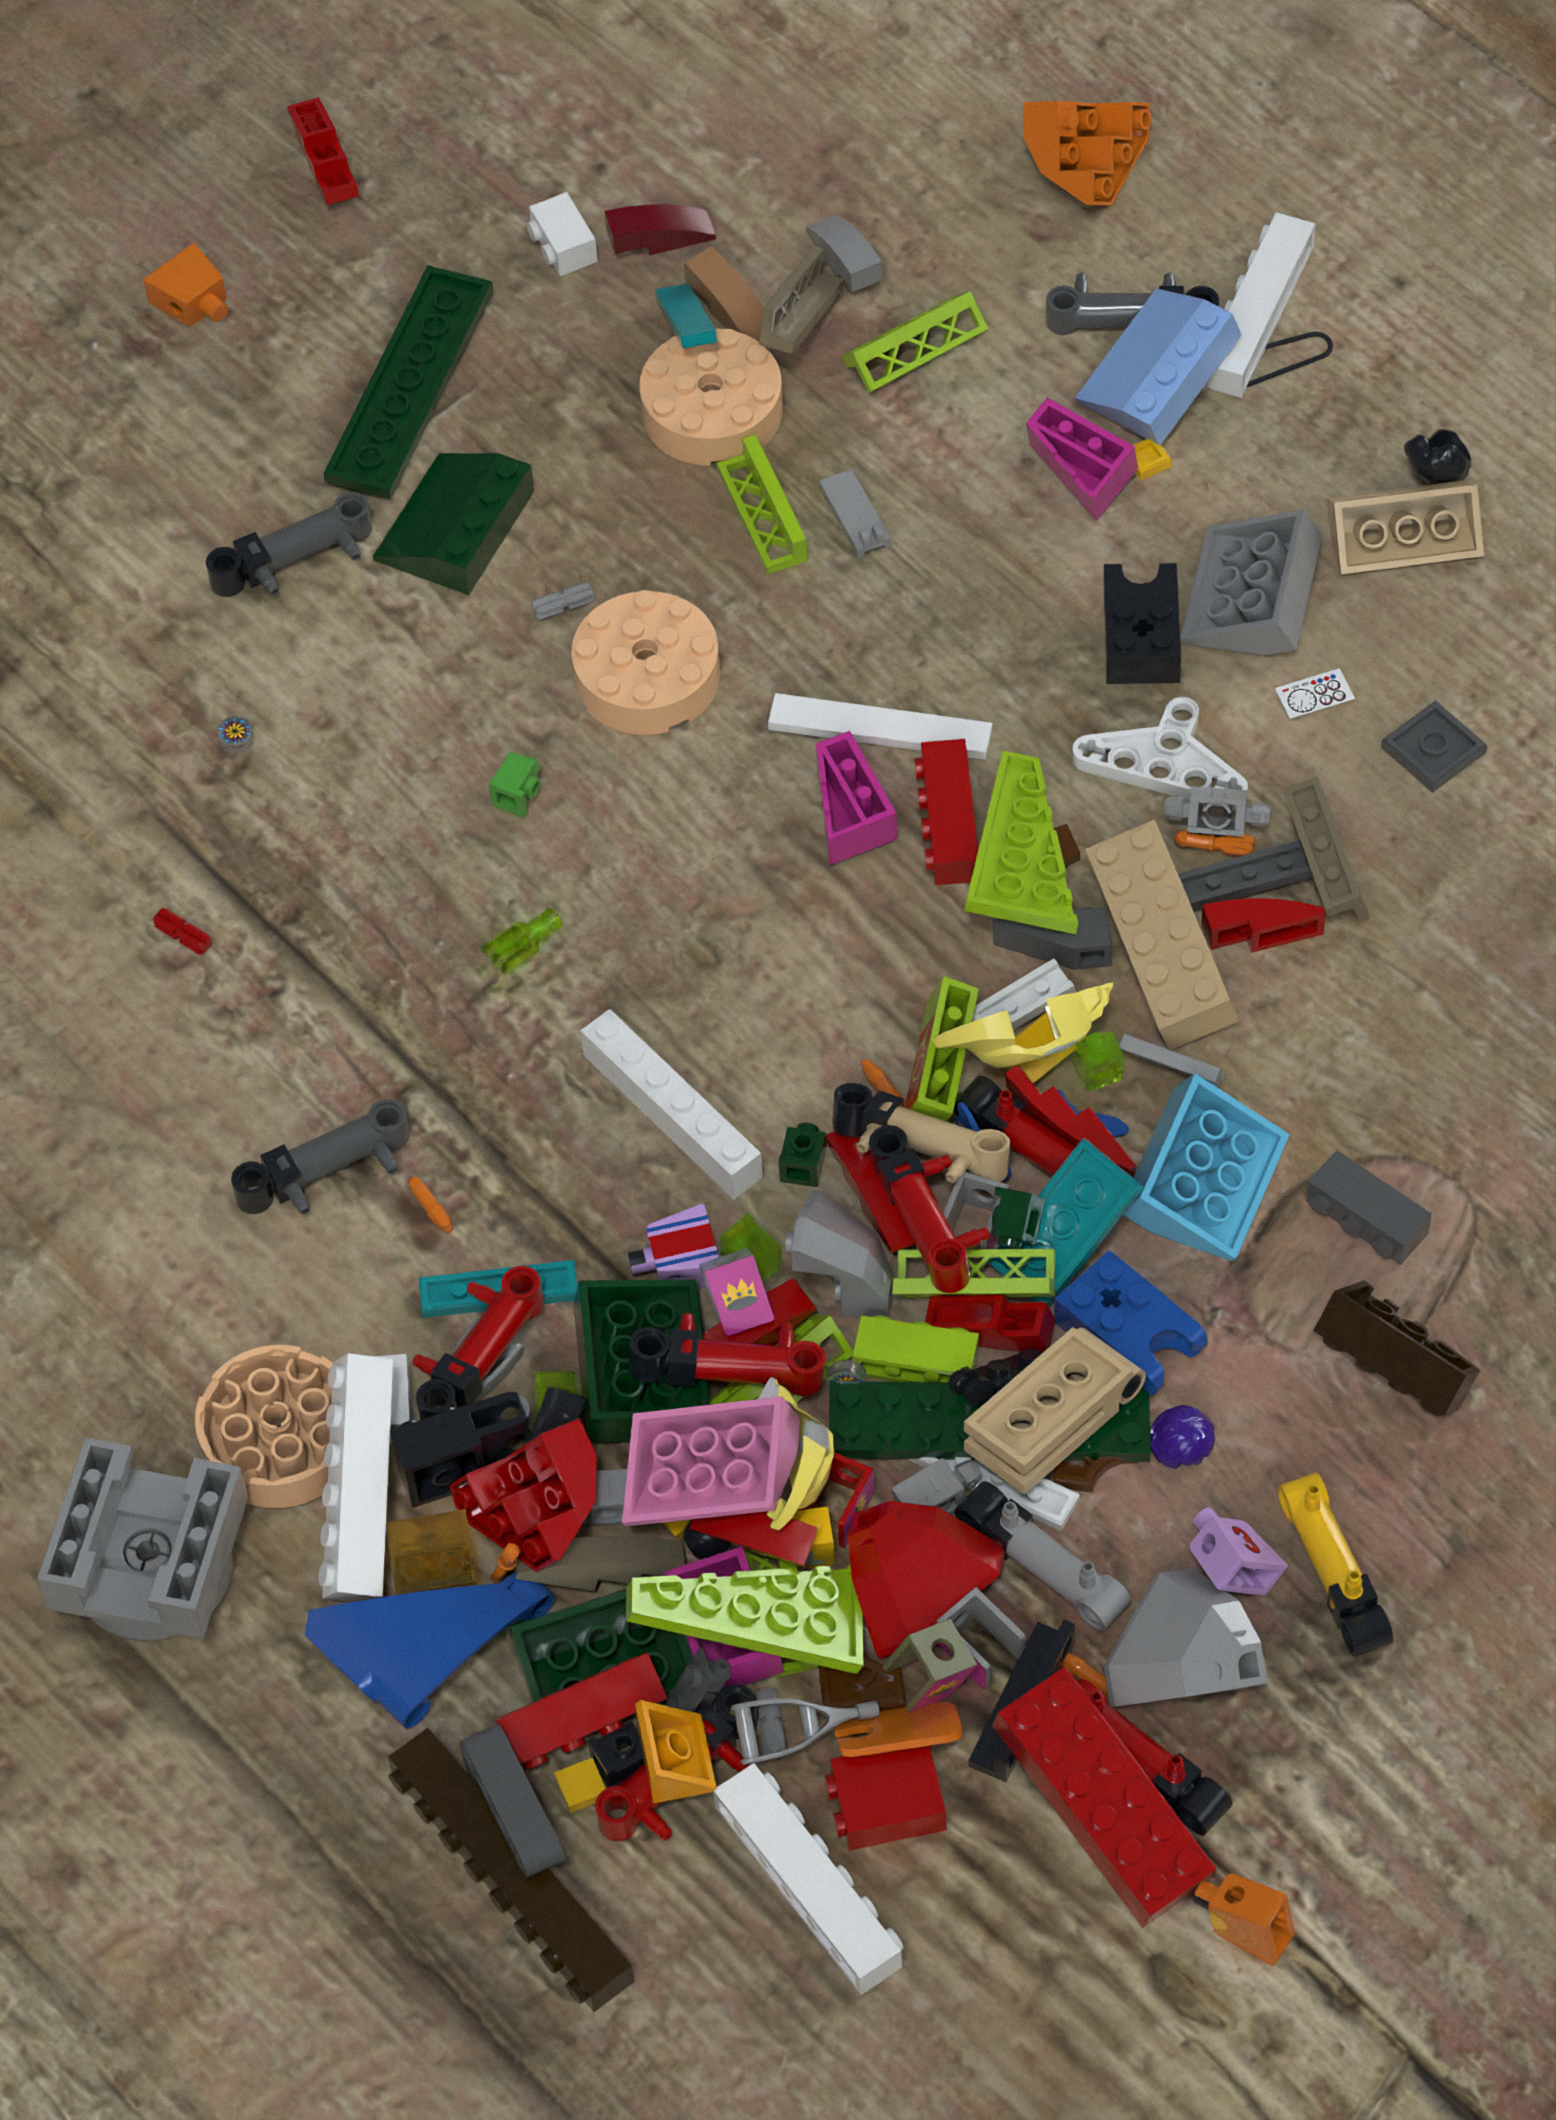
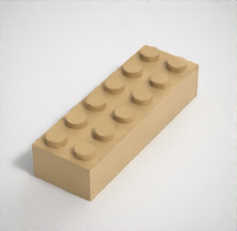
[1085,819,1240,1050]

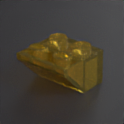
[386,1509,477,1595]

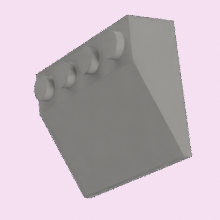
[1180,509,1322,656]

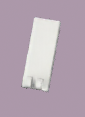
[972,958,1076,1030]

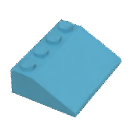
[1123,1074,1290,1261]

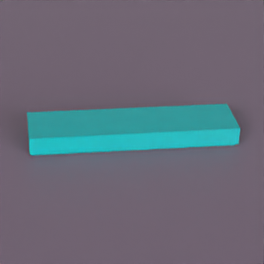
[655,284,717,348]
[418,1260,577,1318]

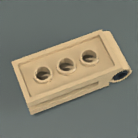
[964,1327,1146,1495]

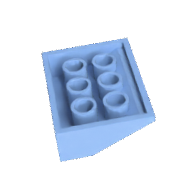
[1075,289,1242,445]

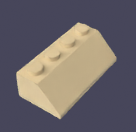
[1327,480,1484,575]

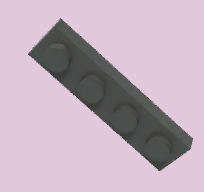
[1178,840,1314,911]

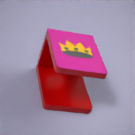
[797,1452,875,1548]

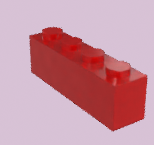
[914,739,978,885]
[494,1652,668,1770]

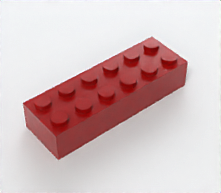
[992,1667,1217,1928]

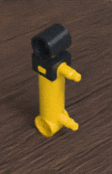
[1277,1472,1393,1656]

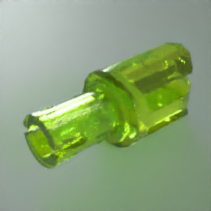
[481,908,562,976]

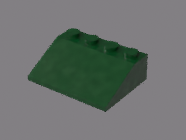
[373,453,534,595]
[574,1279,709,1443]
[507,1588,692,1721]

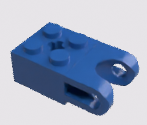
[1054,1250,1208,1395]

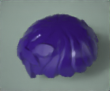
[1150,1405,1215,1469]

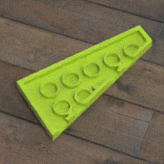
[964,750,1079,934]
[626,1565,864,1674]

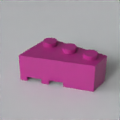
[1026,397,1138,521]
[816,731,898,865]

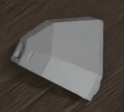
[785,1190,894,1319]
[1104,1567,1268,1707]

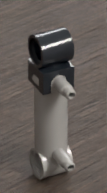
[954,1481,1132,1632]

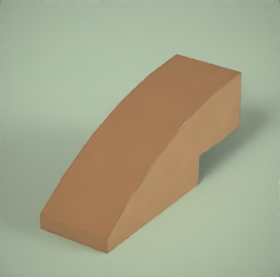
[684,246,764,342]

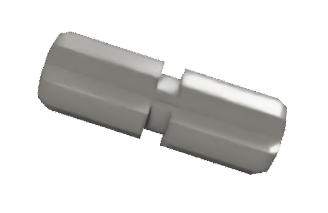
[532,582,594,620]
[756,1688,786,1755]

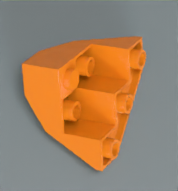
[1023,101,1152,206]

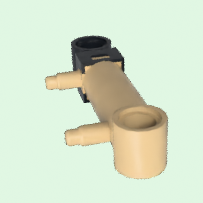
[832,1083,1010,1183]

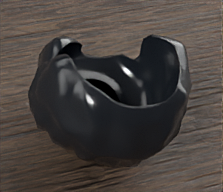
[1404,429,1472,485]

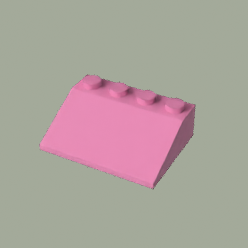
[622,1396,801,1526]

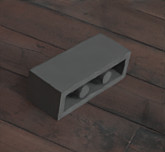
[1306,1150,1431,1265]

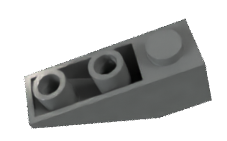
[993,907,1112,970]

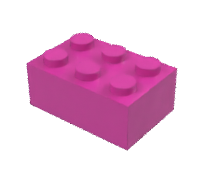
[664,1547,783,1695]

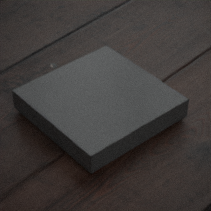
[1381,700,1487,793]

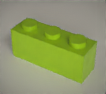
[852,1315,979,1382]

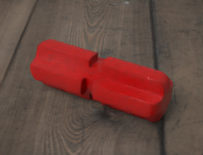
[153,908,212,955]

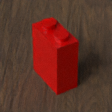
[824,1746,947,1851]

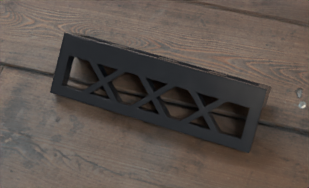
[968,1619,1075,1782]

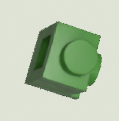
[489,751,541,818]

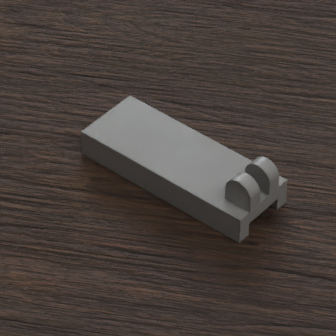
[819,469,891,559]
[1119,1034,1226,1088]

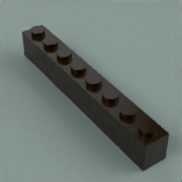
[388,1728,634,2012]

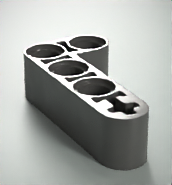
[460,1724,565,1878]

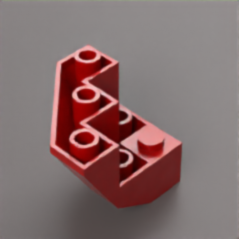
[449,1419,597,1572]
[848,1501,1005,1659]

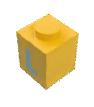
[792,1507,835,1570]

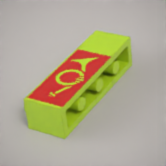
[904,976,979,1121]

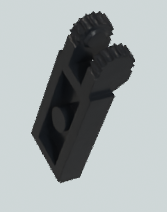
[948,1349,1042,1404]

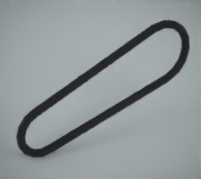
[1247,331,1334,387]

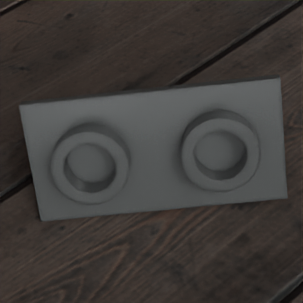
[666,1648,731,1713]

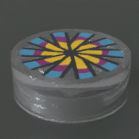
[216,716,255,754]
[826,1360,867,1388]

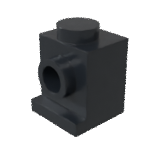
[588,1721,645,1787]

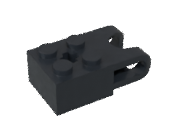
[1103,562,1181,684]
[390,1392,532,1508]

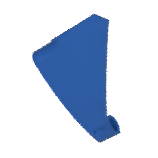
[305,1573,555,1729]

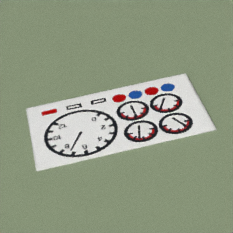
[1275,668,1355,719]

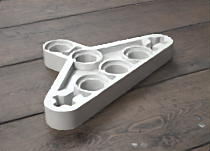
[1072,697,1248,811]

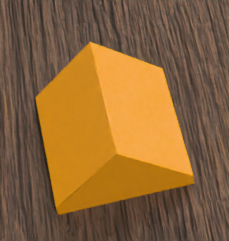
[635,1700,717,1804]

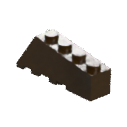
[1313,1280,1480,1416]

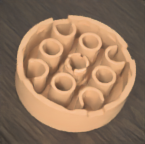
[639,328,783,466]
[571,590,720,735]
[195,1345,333,1508]

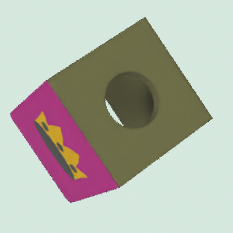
[882,1619,978,1713]

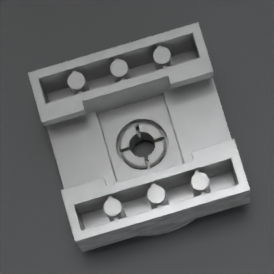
[37,1437,248,1640]

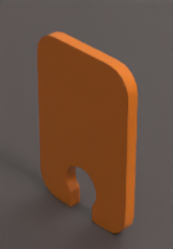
[834,1702,963,1757]

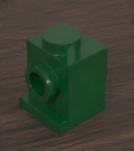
[778,1123,826,1187]
[992,1187,1045,1249]

